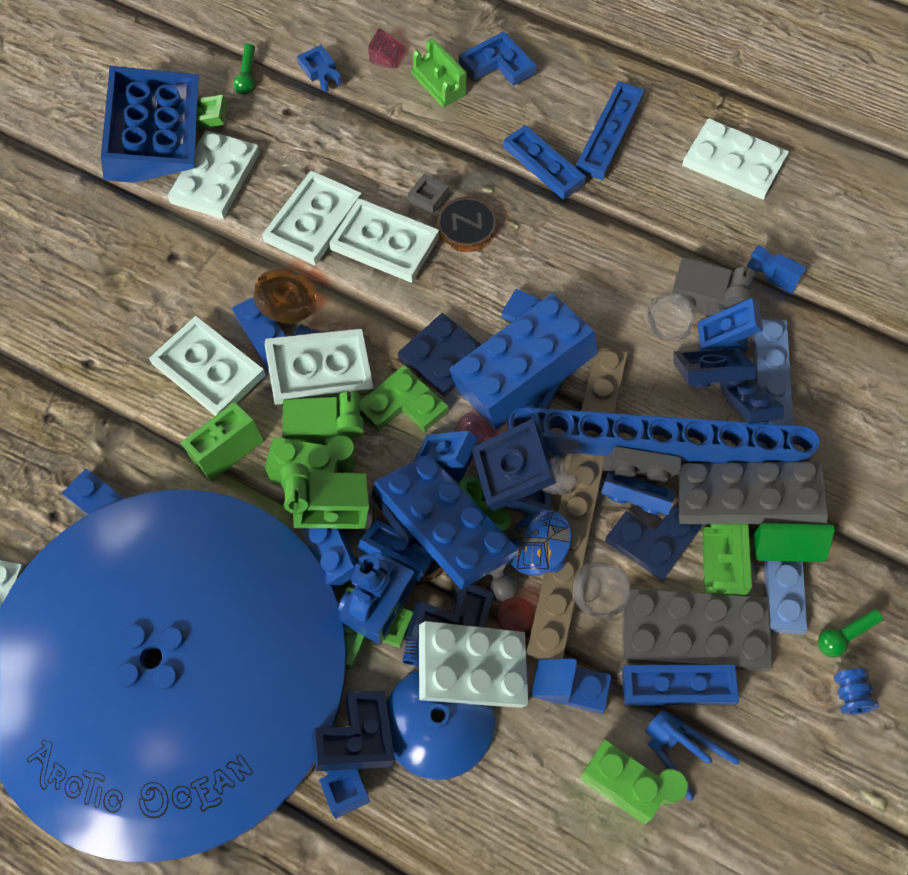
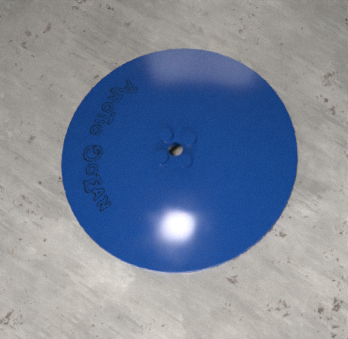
[0,490,347,862]

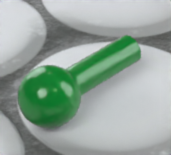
[233,43,256,94]
[817,608,884,658]

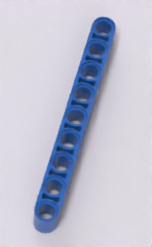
[508,407,820,463]

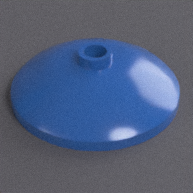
[386,670,495,780]

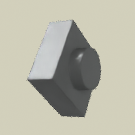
[408,174,449,214]

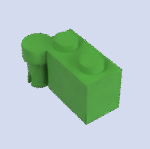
[282,391,364,446]
[265,436,355,485]
[280,463,369,529]
[579,739,688,825]

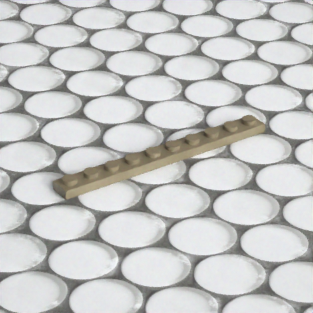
[526,346,627,660]

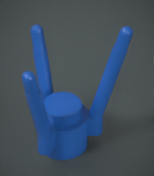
[645,709,740,801]

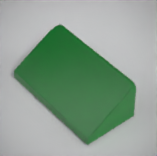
[753,523,835,562]

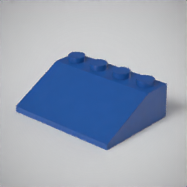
[101,66,199,183]

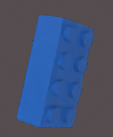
[449,293,598,431]

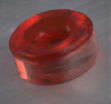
[498,597,534,633]

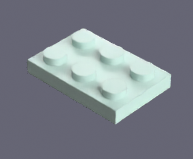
[682,118,789,200]
[167,130,260,219]
[262,171,362,266]
[329,198,439,283]
[149,316,266,416]
[265,329,374,405]
[419,621,528,708]

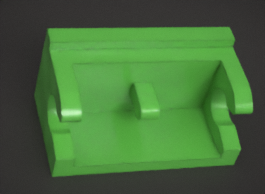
[411,38,466,108]
[180,402,264,482]
[702,524,752,596]

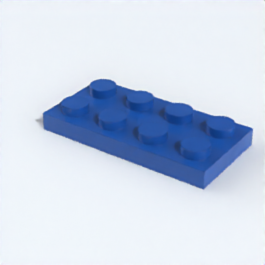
[373,454,519,590]

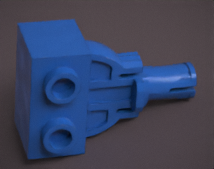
[338,552,416,645]

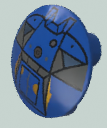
[509,510,572,575]

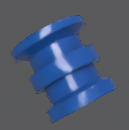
[834,668,880,715]

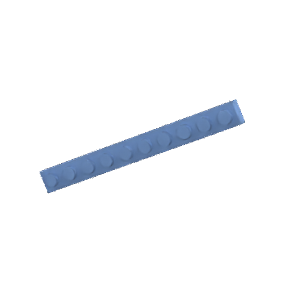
[752,319,807,634]

